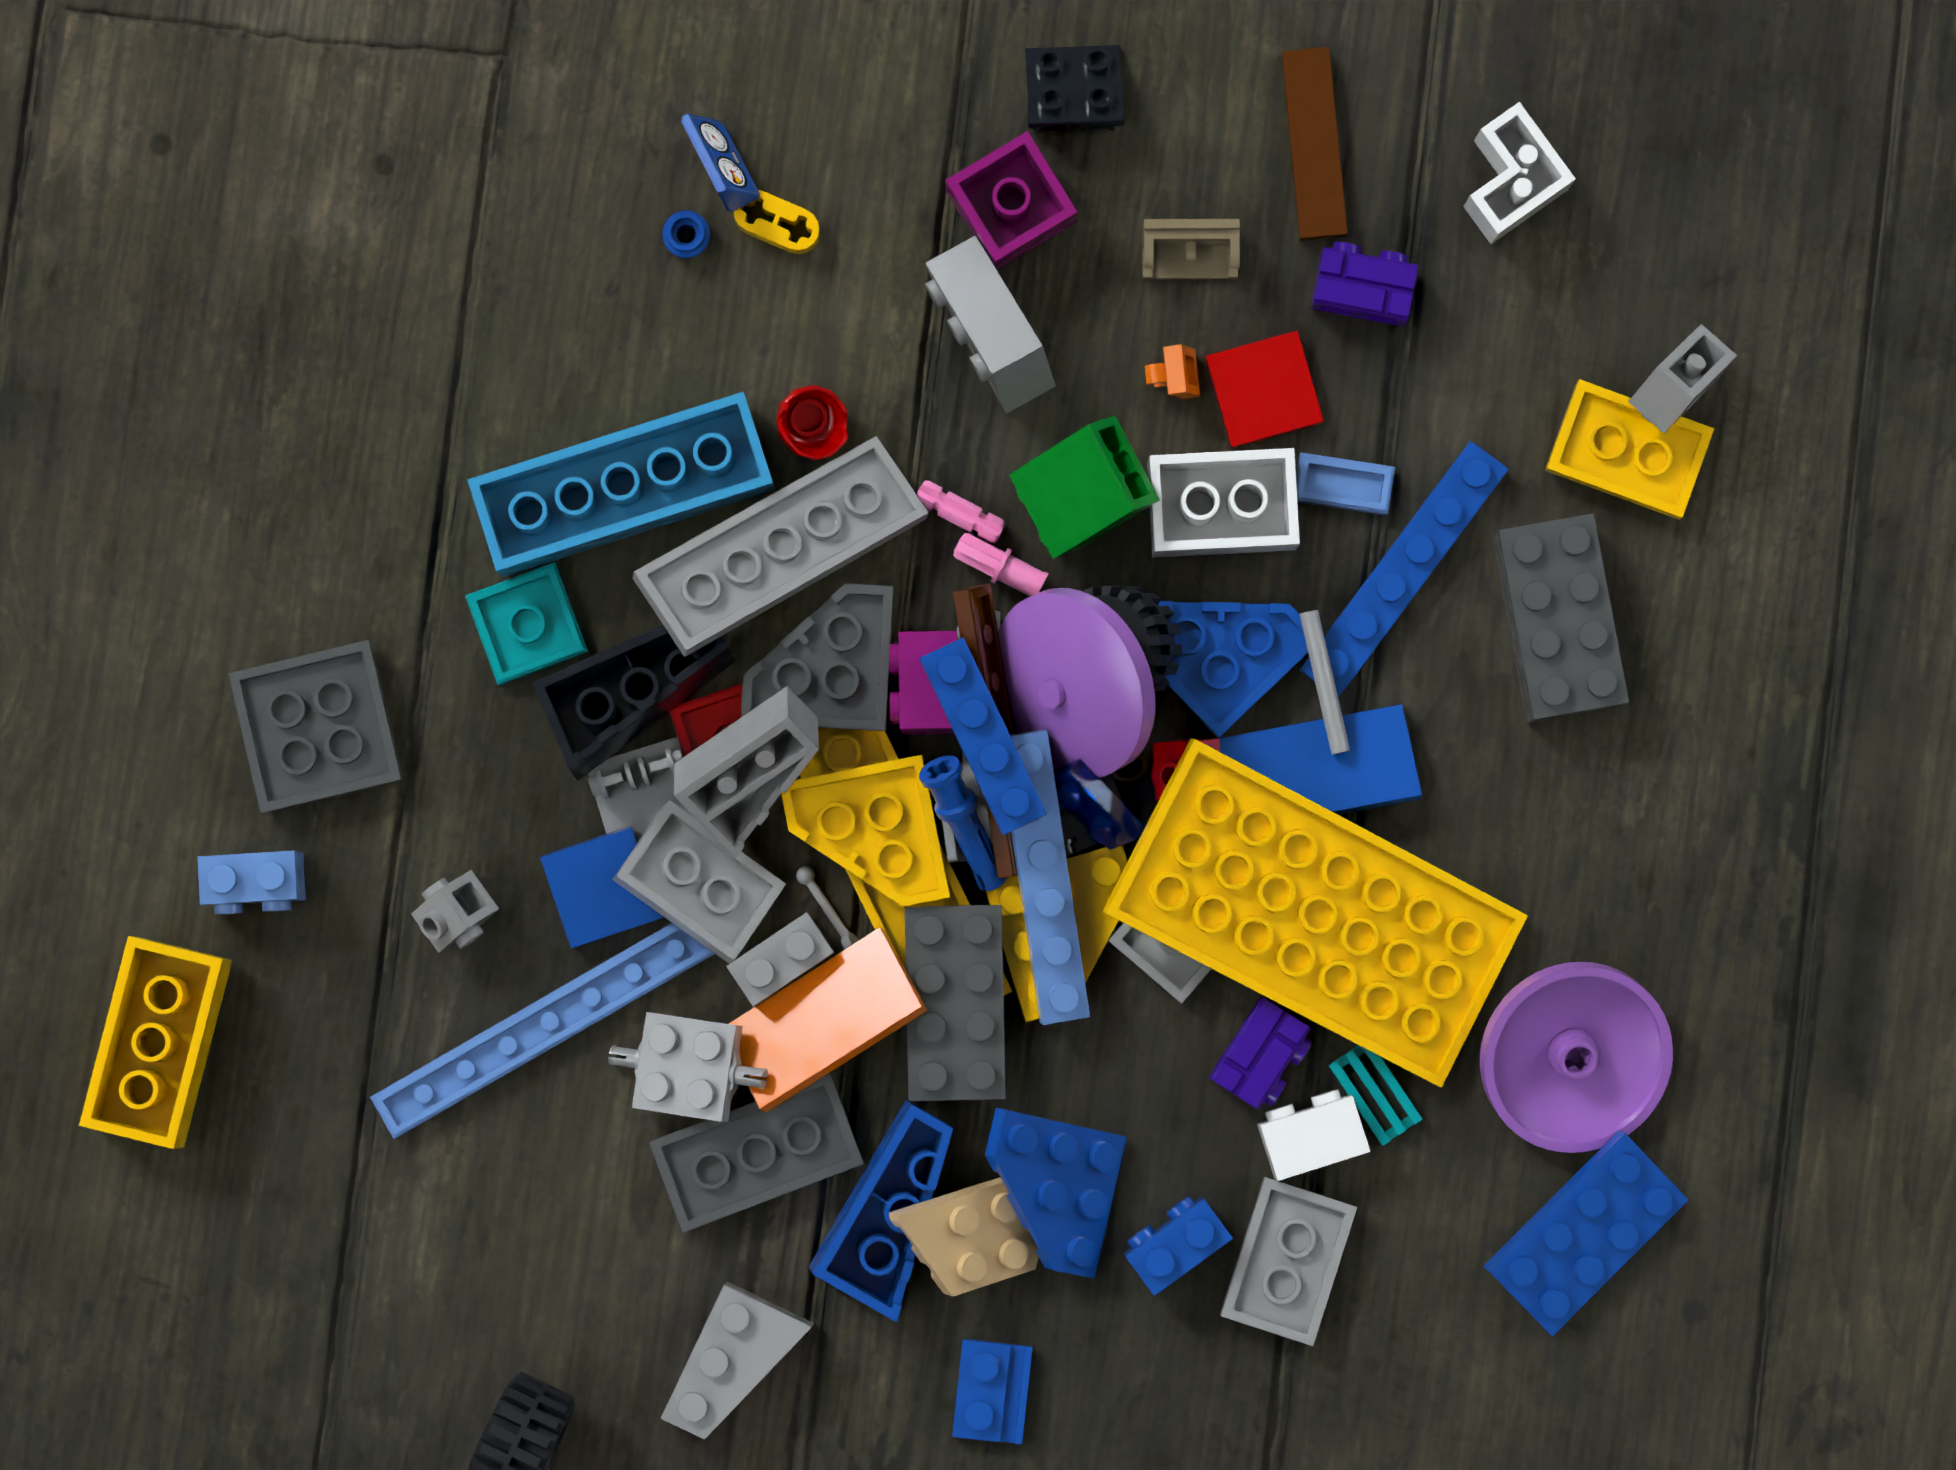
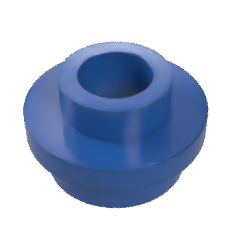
[662,210,710,259]

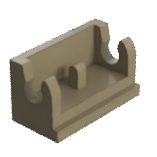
[1142,219,1240,280]

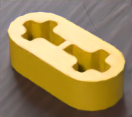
[733,190,820,255]

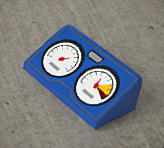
[681,114,760,213]

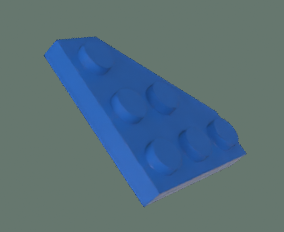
[1158,601,1308,738]
[985,1108,1127,1279]

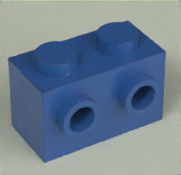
[1123,1196,1233,1296]

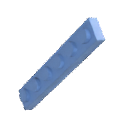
[1010,730,1090,1025]

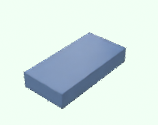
[1296,453,1395,516]

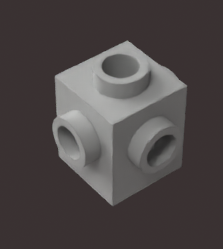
[411,870,499,953]

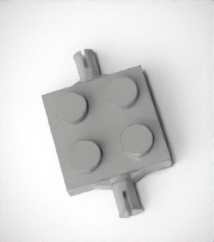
[608,1012,768,1122]

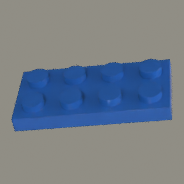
[1483,1130,1688,1337]

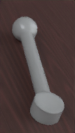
[796,866,859,949]

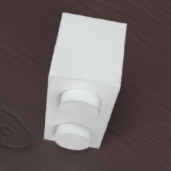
[1257,1089,1370,1181]

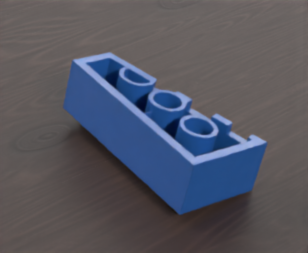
[809,1099,953,1322]

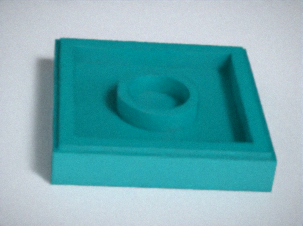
[465,562,589,686]

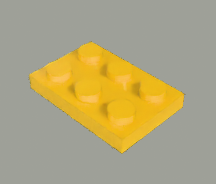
[1545,379,1715,520]

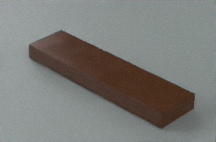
[1281,47,1348,241]

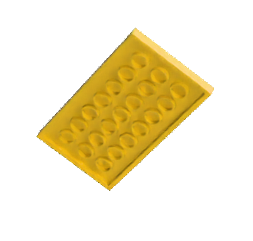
[1102,738,1528,1088]

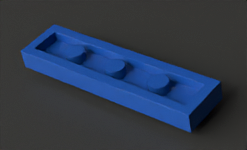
[919,637,1047,836]

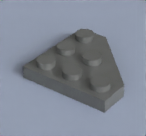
[741,584,894,732]

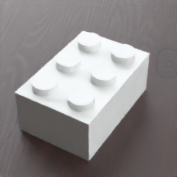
[1147,448,1300,558]

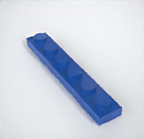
[1299,441,1508,698]

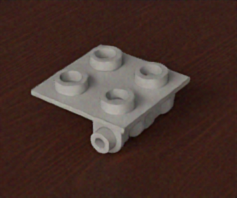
[588,737,695,841]

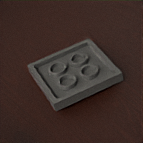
[228,640,404,814]

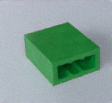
[1009,415,1160,559]

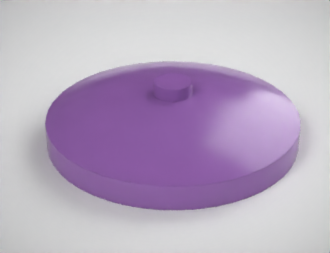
[998,588,1155,779]
[1480,962,1673,1153]

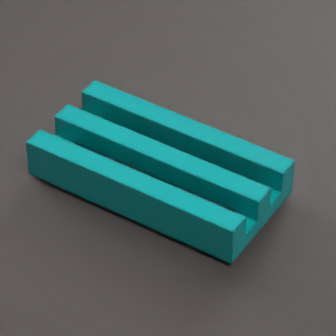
[1327,1045,1423,1146]

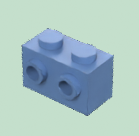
[197,850,306,915]

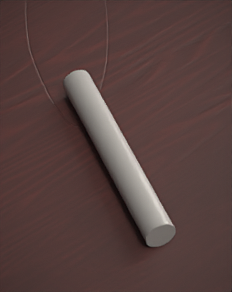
[1299,610,1350,755]

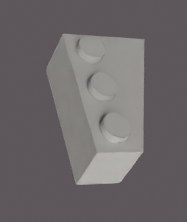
[925,235,1056,414]
[674,686,819,858]
[661,1282,814,1440]

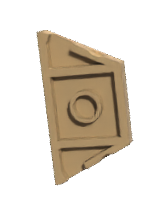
[889,1177,1039,1297]

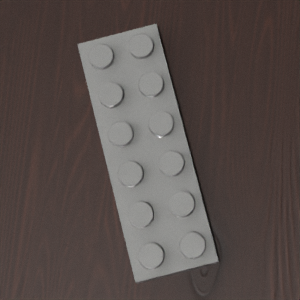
[632,436,929,657]

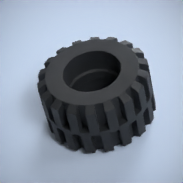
[1083,586,1182,697]
[468,1371,575,1470]

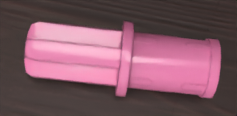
[953,533,1049,596]

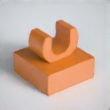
[1145,344,1200,399]

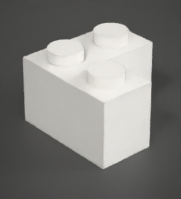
[1463,102,1576,244]

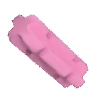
[916,480,1005,543]

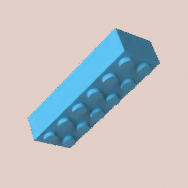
[467,391,775,577]

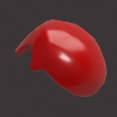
[776,385,849,460]

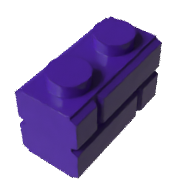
[1310,242,1418,327]
[1208,997,1312,1110]

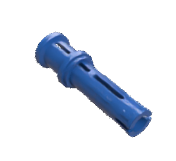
[919,755,1007,891]

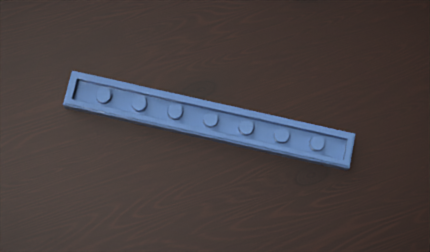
[370,923,715,1139]

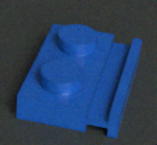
[952,1338,1033,1445]

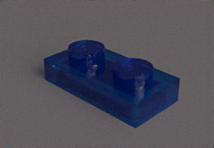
[1054,759,1145,850]

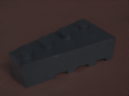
[532,625,735,781]

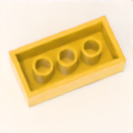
[79,936,232,1149]

